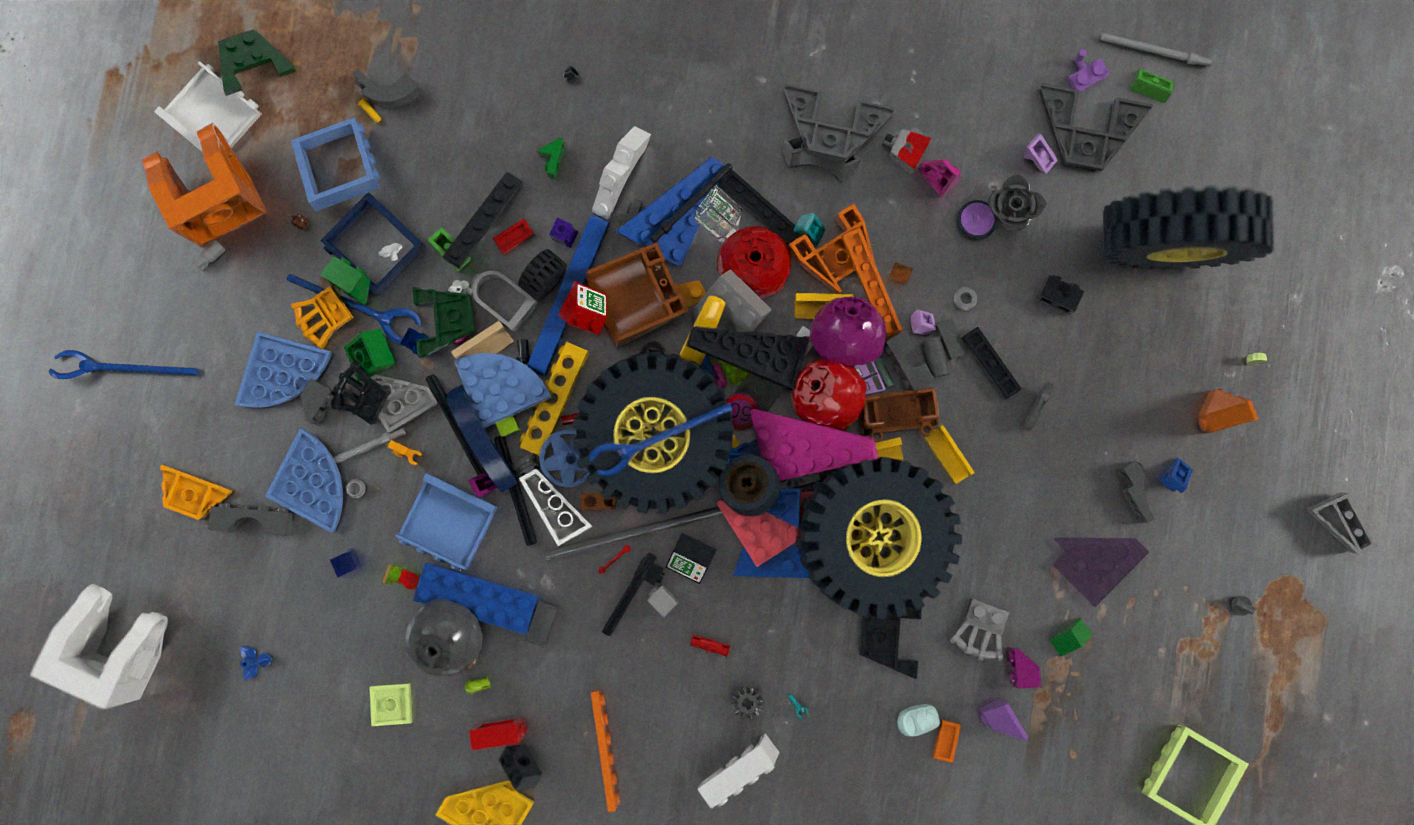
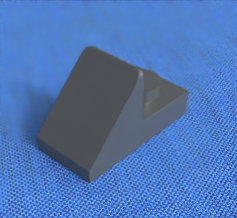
[614,198,643,226]

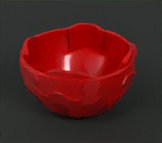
[717,226,792,299]
[791,358,867,431]

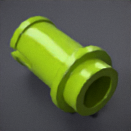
[465,676,491,695]

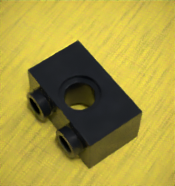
[1035,275,1084,315]
[499,744,543,791]

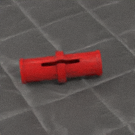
[690,634,731,657]

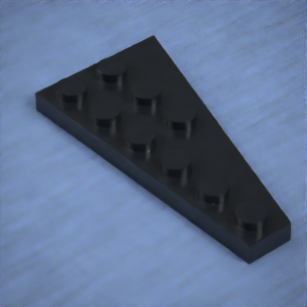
[686,326,810,390]

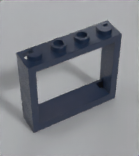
[320,192,426,295]

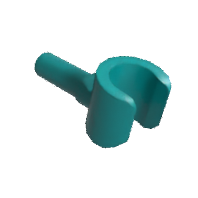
[788,694,810,721]

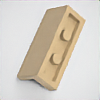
[451,320,514,359]

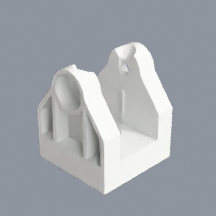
[30,584,168,709]

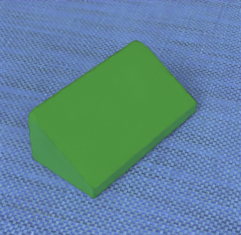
[1131,68,1174,103]

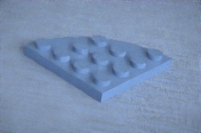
[234,331,332,408]
[454,353,552,428]
[265,428,343,533]

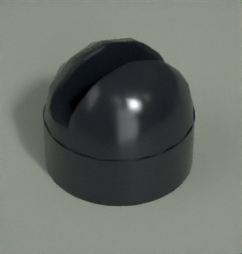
[563,65,580,83]

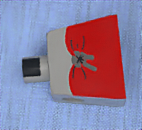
[883,129,932,174]

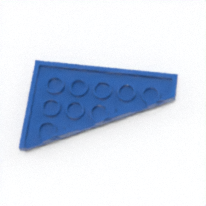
[616,157,725,267]

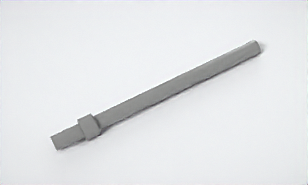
[1100,33,1212,67]
[333,427,406,464]

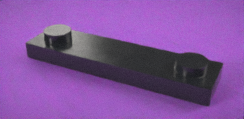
[961,327,1022,400]

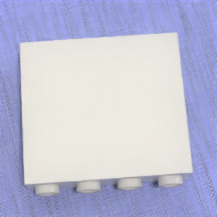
[154,61,262,152]

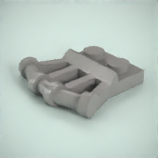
[948,599,1009,661]

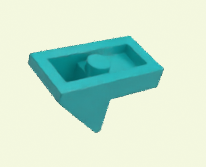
[793,213,826,246]

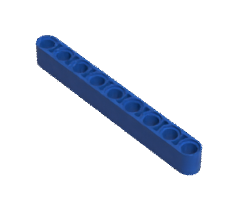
[527,215,610,376]

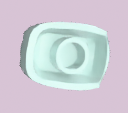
[897,704,940,736]

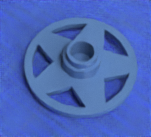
[539,430,590,487]

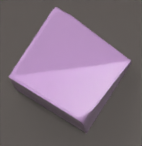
[910,310,936,336]

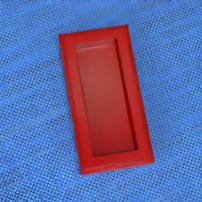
[492,219,535,255]

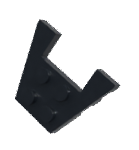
[859,607,922,679]

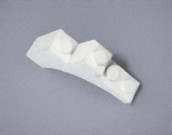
[591,126,651,220]

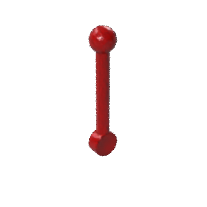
[598,545,631,574]

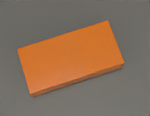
[932,719,961,763]

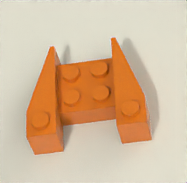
[788,203,876,294]

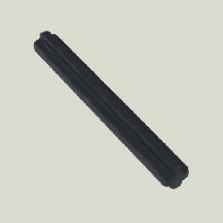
[602,552,657,636]

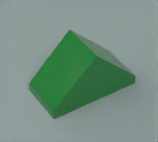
[1049,618,1093,656]

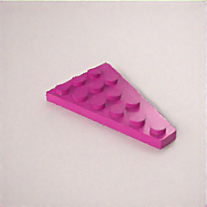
[750,409,878,481]

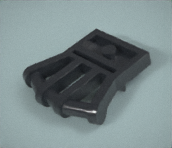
[331,360,390,425]

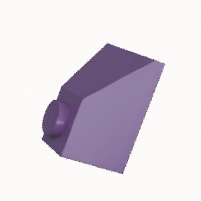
[979,698,1029,741]

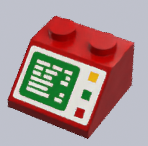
[558,281,607,335]

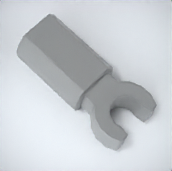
[192,240,226,271]

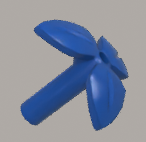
[240,646,272,680]

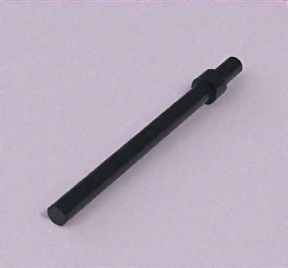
[649,163,733,243]

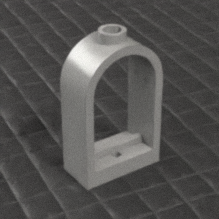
[472,271,538,333]

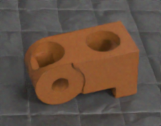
[580,493,616,511]

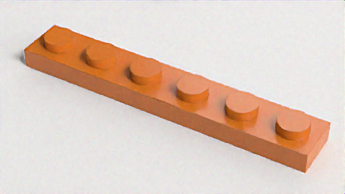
[841,227,902,339]
[591,689,620,812]

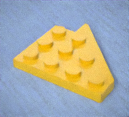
[436,779,535,825]

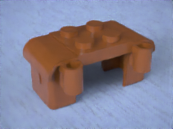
[859,387,939,443]

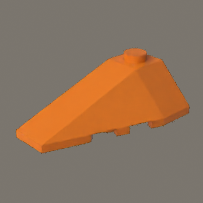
[1198,388,1258,434]

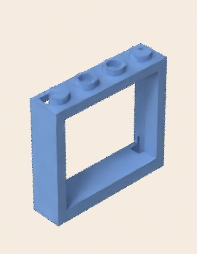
[291,117,380,211]

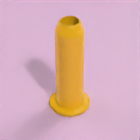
[358,98,381,123]

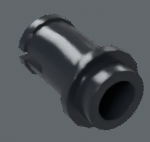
[516,339,531,364]

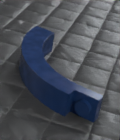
[446,385,518,493]

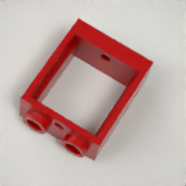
[469,718,527,751]

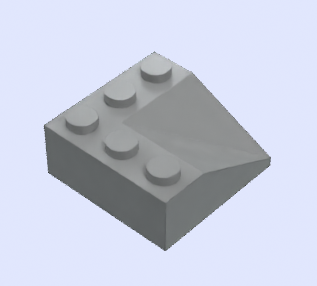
[689,269,772,332]

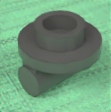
[1231,596,1255,616]

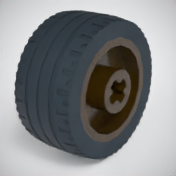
[719,454,780,516]

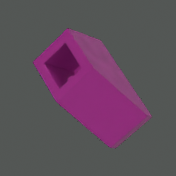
[1008,647,1041,689]

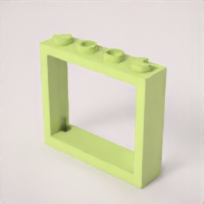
[1141,724,1249,825]

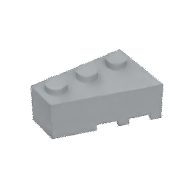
[1305,492,1377,554]

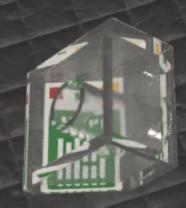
[694,185,743,243]

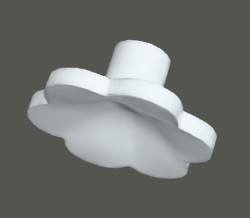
[378,243,402,261]
[448,280,472,296]

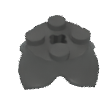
[988,173,1047,231]

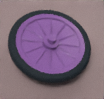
[957,200,997,239]

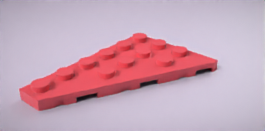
[716,491,814,567]

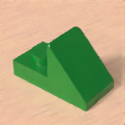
[537,138,565,179]

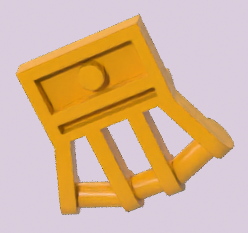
[290,286,354,349]

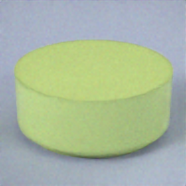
[1246,353,1267,365]

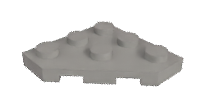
[362,374,439,433]

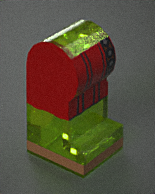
[381,564,421,590]

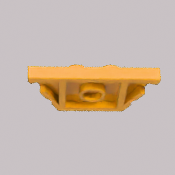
[160,464,233,520]

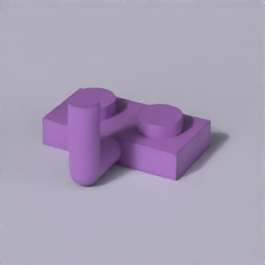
[1067,49,1110,93]

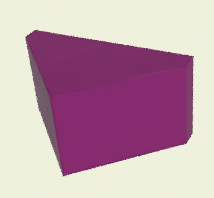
[468,472,498,498]

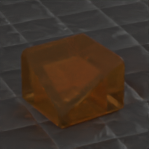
[888,262,913,285]

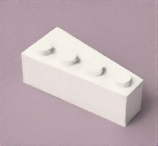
[519,469,592,547]
[697,733,780,809]

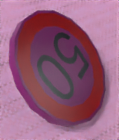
[726,393,759,430]

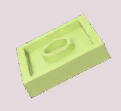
[370,683,412,726]

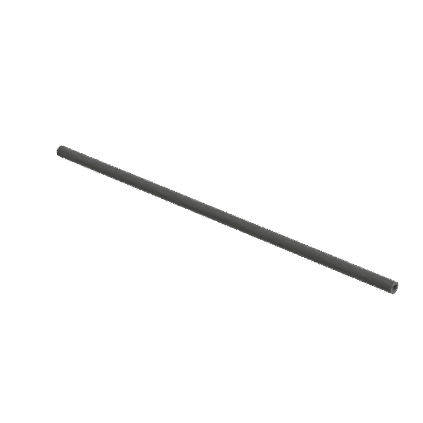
[544,479,824,560]

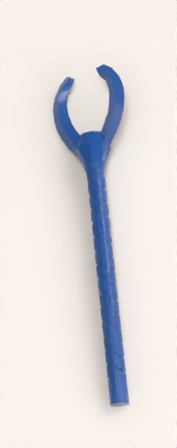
[287,274,421,344]
[49,350,198,379]
[589,403,733,476]

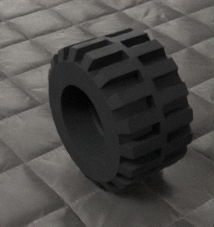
[518,249,567,301]

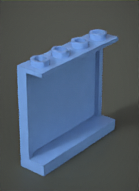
[395,473,498,572]

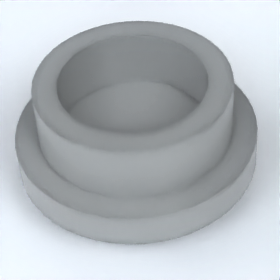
[346,479,366,499]

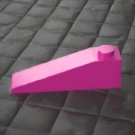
[917,159,962,197]

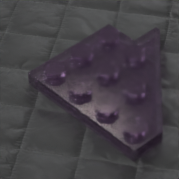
[1052,537,1149,607]

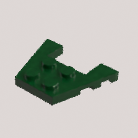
[218,29,296,96]
[412,287,474,358]

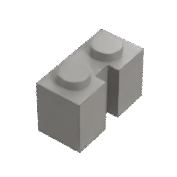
[647,585,679,617]

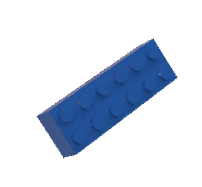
[413,562,540,635]

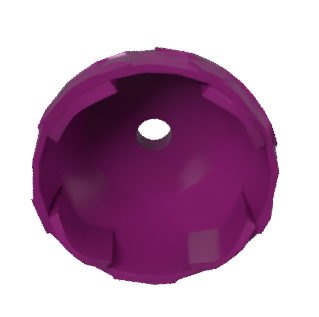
[810,296,886,365]

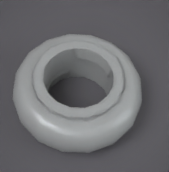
[954,287,977,311]

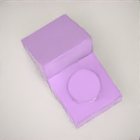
[1023,133,1058,174]

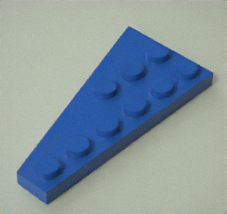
[733,542,810,578]

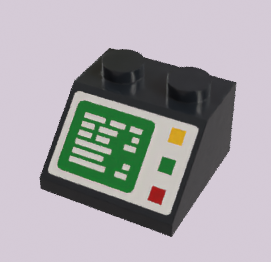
[665,533,717,584]

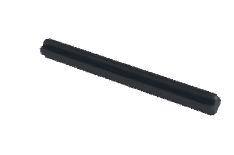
[426,374,486,475]
[494,435,537,546]

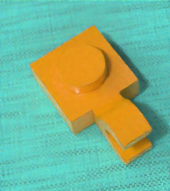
[388,440,423,465]

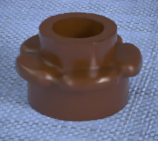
[291,214,309,230]

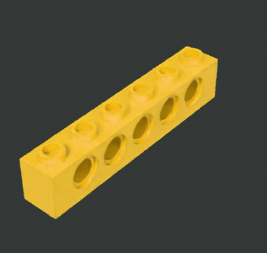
[519,342,589,456]

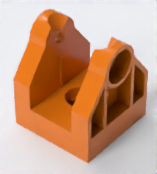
[142,123,267,247]

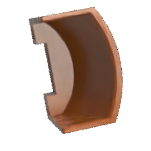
[585,242,689,349]

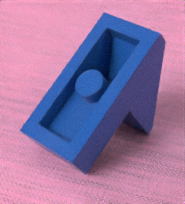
[1160,458,1193,493]

